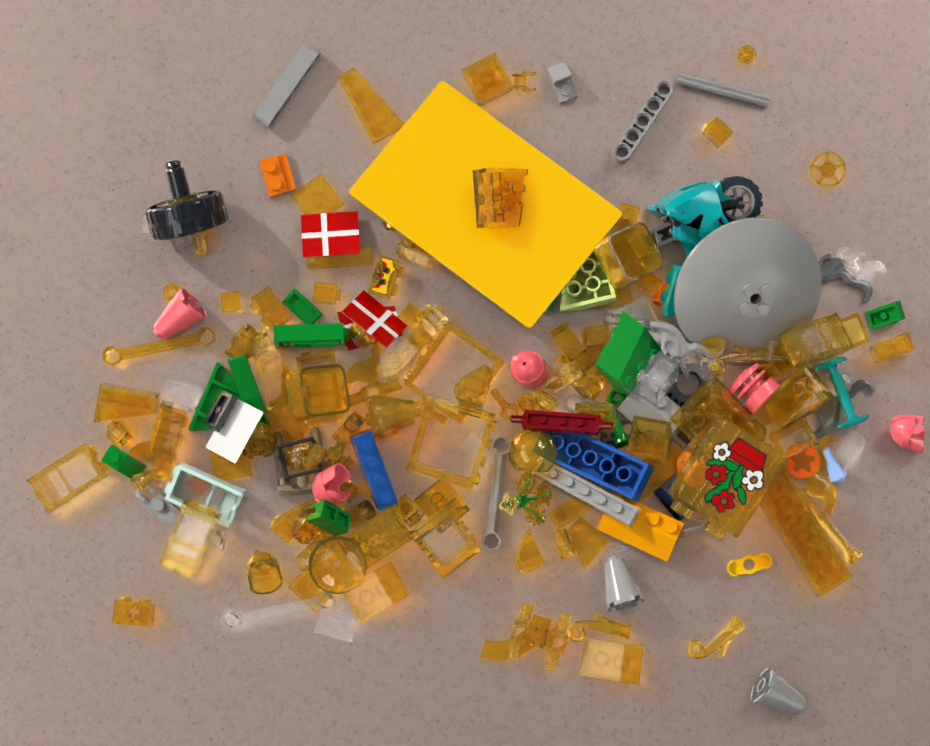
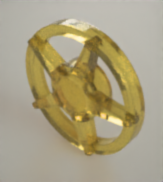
[810,152,846,188]

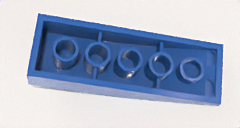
[532,432,655,502]

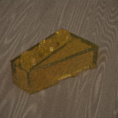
[93,383,160,422]

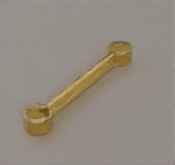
[102,327,216,366]

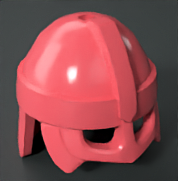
[511,350,549,389]
[890,414,925,454]
[312,463,351,505]

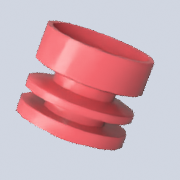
[729,363,781,414]

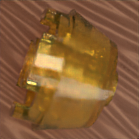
[243,422,277,459]

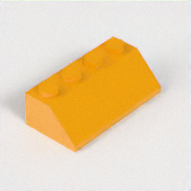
[597,491,684,563]

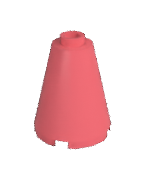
[154,288,207,339]

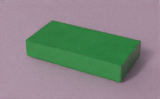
[282,288,323,324]

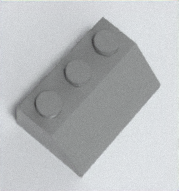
[616,378,688,447]

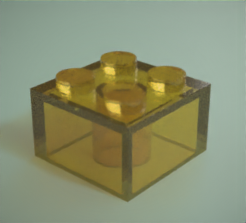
[461,53,513,107]

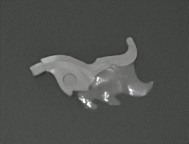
[650,320,726,382]

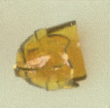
[245,549,283,595]

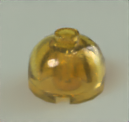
[224,323,261,359]

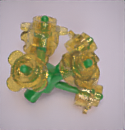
[498,472,552,526]

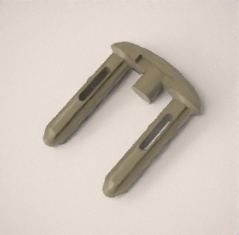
[272,426,326,495]

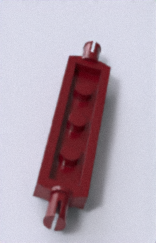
[510,410,614,436]

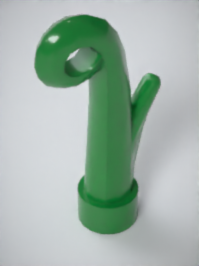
[600,389,630,448]

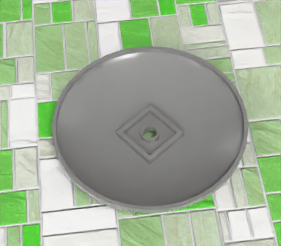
[674,217,821,366]

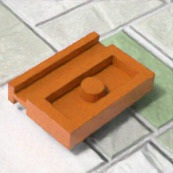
[259,153,296,198]

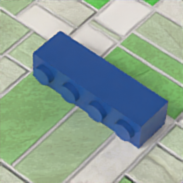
[349,430,398,510]

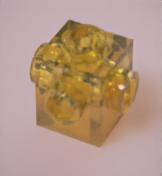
[284,439,314,471]

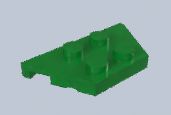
[188,362,242,431]

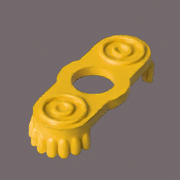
[727,553,772,577]

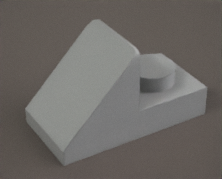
[547,62,578,104]

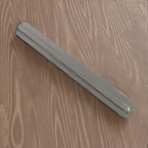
[677,73,770,107]

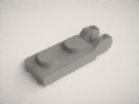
[136,483,187,532]

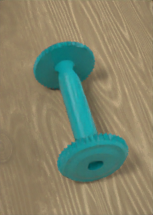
[815,356,870,429]

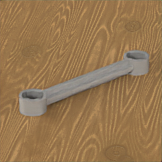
[482,436,511,551]

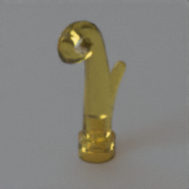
[710,345,770,376]
[568,612,631,642]
[686,615,746,659]

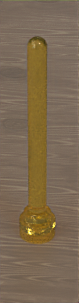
[796,487,863,565]

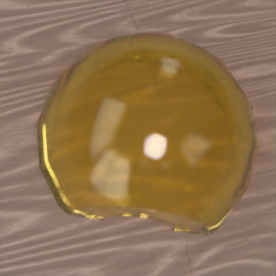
[508,430,557,473]

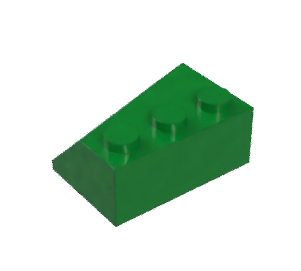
[595,311,665,395]

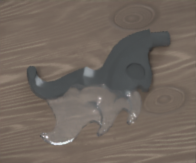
[819,247,886,303]
[812,359,875,440]

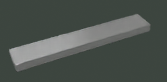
[533,457,641,527]

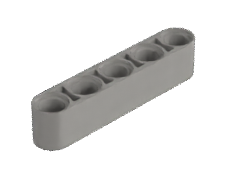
[252,42,321,128]
[613,81,673,163]

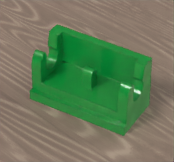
[306,500,352,536]

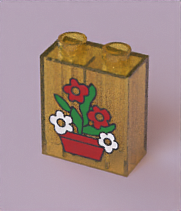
[667,413,789,540]

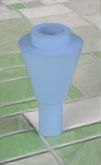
[823,448,847,484]

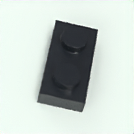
[203,390,238,432]

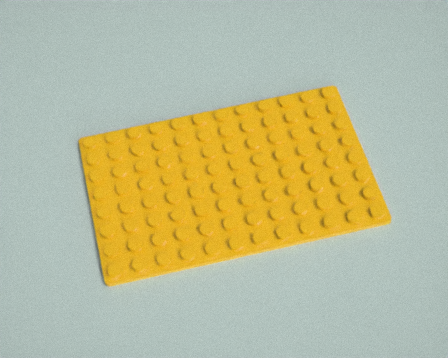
[349,81,622,329]

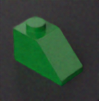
[101,445,146,482]

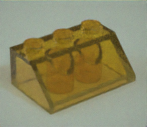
[144,403,189,468]

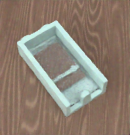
[164,462,246,528]

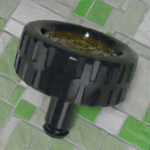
[145,159,228,240]

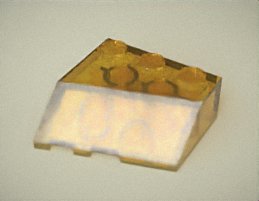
[472,167,528,229]

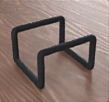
[276,437,323,482]

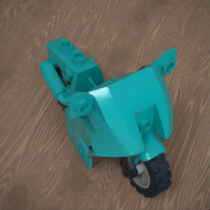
[647,176,763,318]

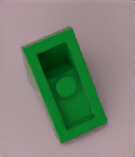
[866,301,906,330]

